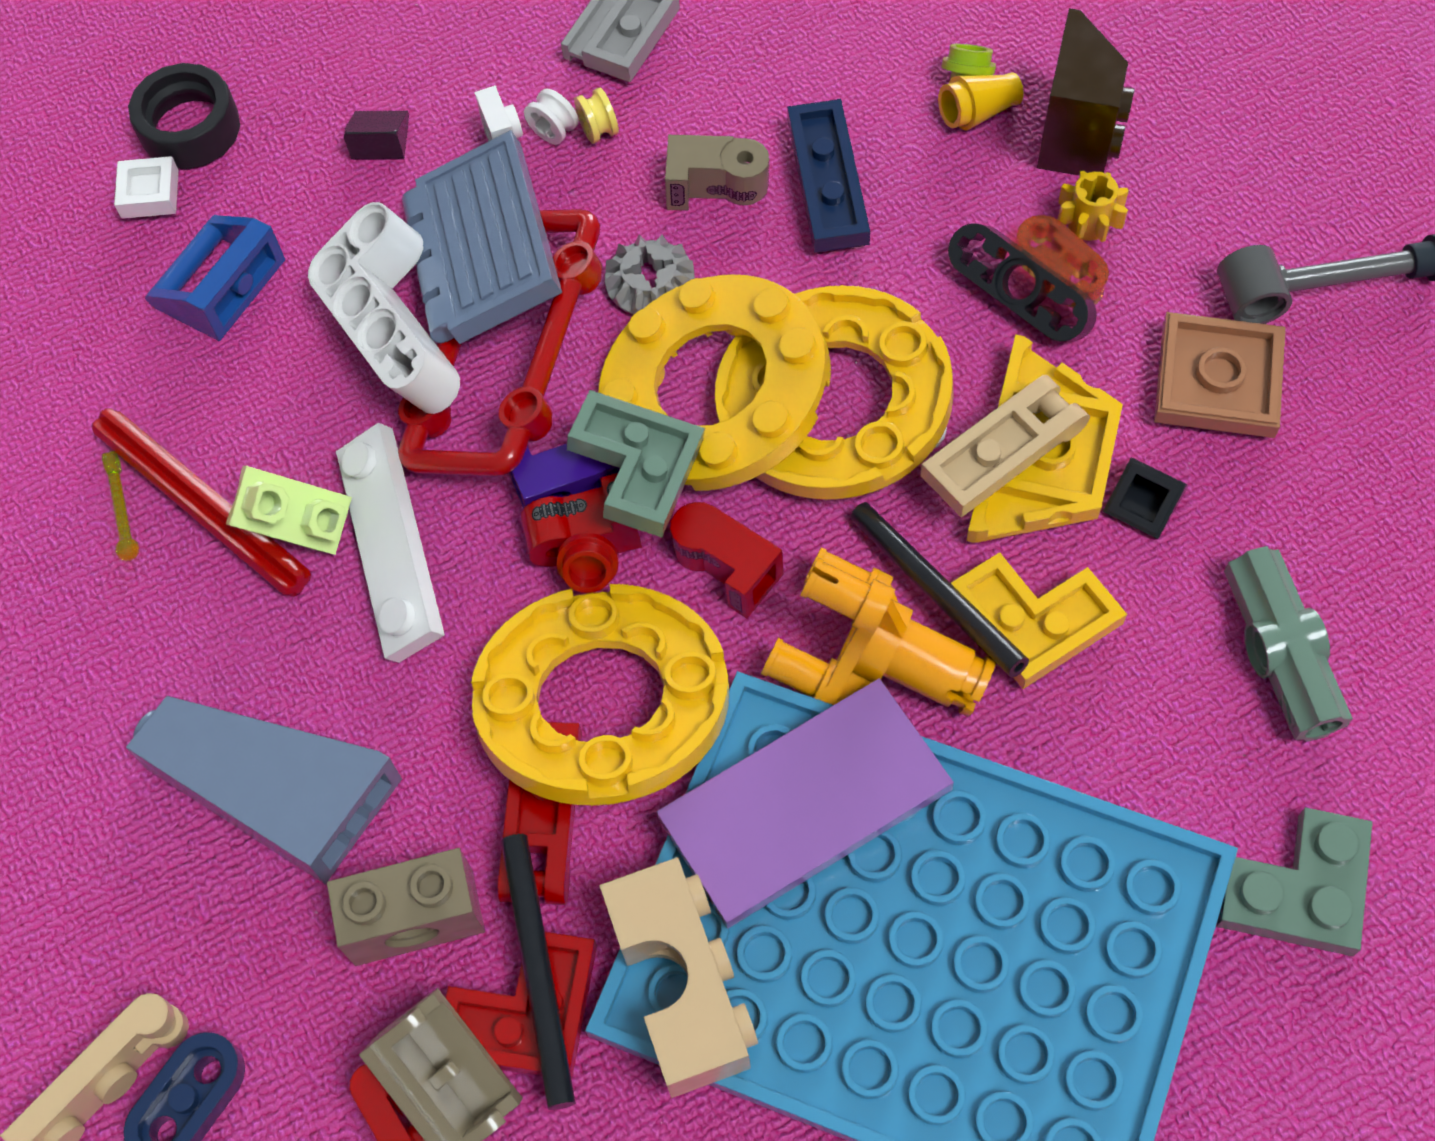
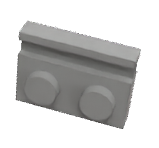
[561,0,680,82]

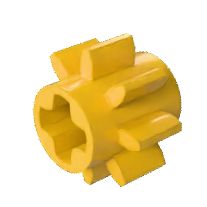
[1057,171,1129,242]

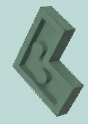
[567,390,705,538]
[1217,807,1373,957]

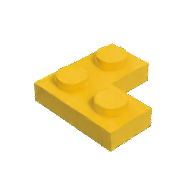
[951,552,1127,689]

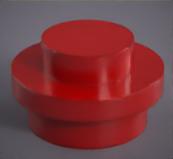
[556,533,619,593]

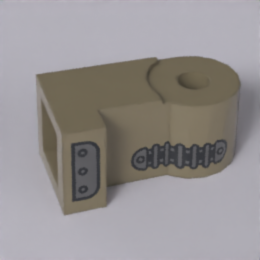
[665,134,769,210]

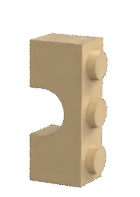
[599,857,758,1098]

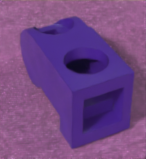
[509,444,620,509]

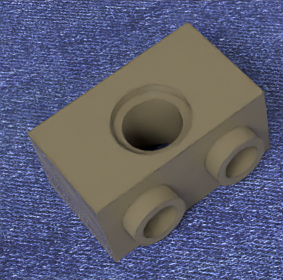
[327,847,485,966]

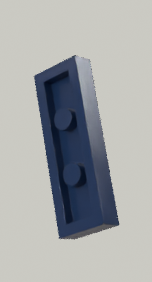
[787,99,871,253]

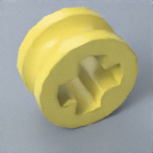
[574,88,619,144]

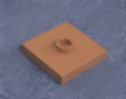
[1154,312,1286,438]

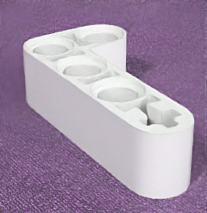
[308,202,460,414]

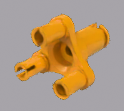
[761,547,996,717]

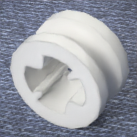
[524,88,579,145]

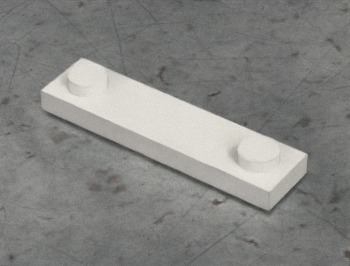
[336,423,445,663]

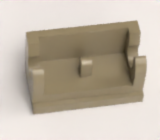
[359,988,523,1141]

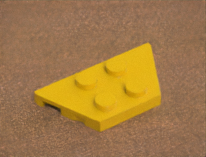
[966,334,1123,543]

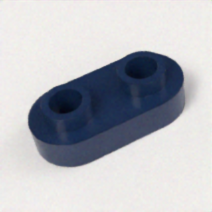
[124,1032,245,1141]

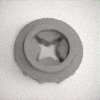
[605,234,695,314]

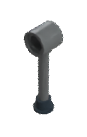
[1217,234,1435,324]

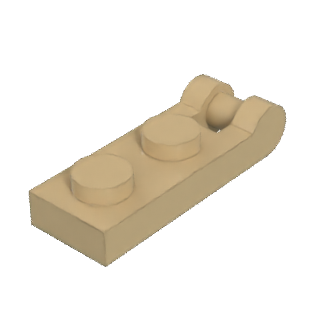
[920,375,1090,518]
[0,993,189,1141]

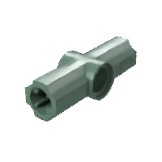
[1224,546,1353,742]

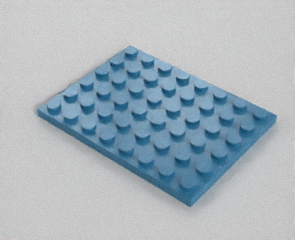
[585,671,1238,1141]

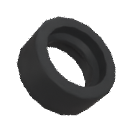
[128,63,241,169]

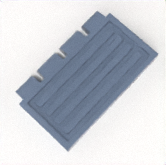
[402,130,562,344]

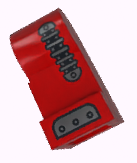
[521,473,642,567]
[670,502,784,619]

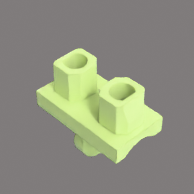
[226,466,352,555]

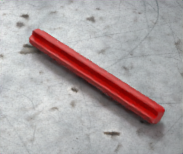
[92,408,311,597]

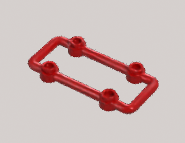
[398,209,602,477]

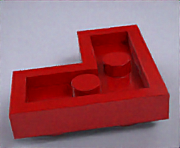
[446,932,597,1079]

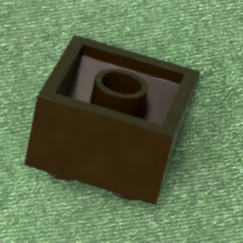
[1037,8,1135,175]

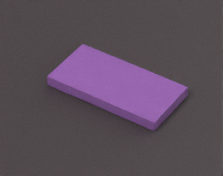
[656,678,954,929]

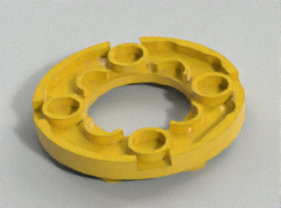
[598,274,831,491]
[715,285,954,500]
[471,584,729,806]

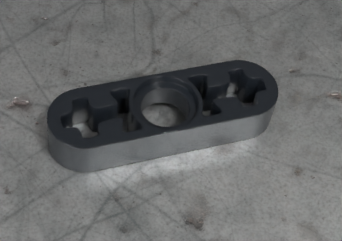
[948,223,1097,342]

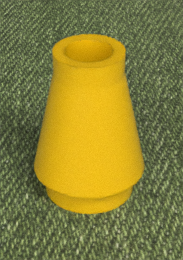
[938,72,1024,131]

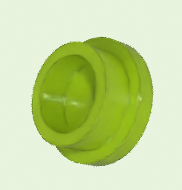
[941,44,996,79]

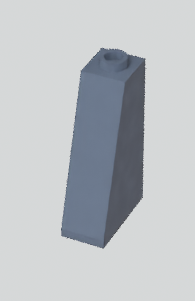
[126,696,402,885]

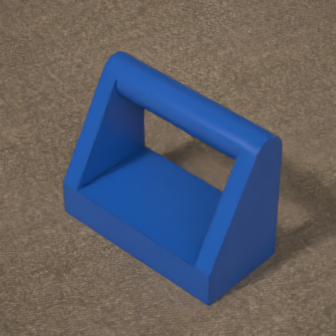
[145,215,286,342]

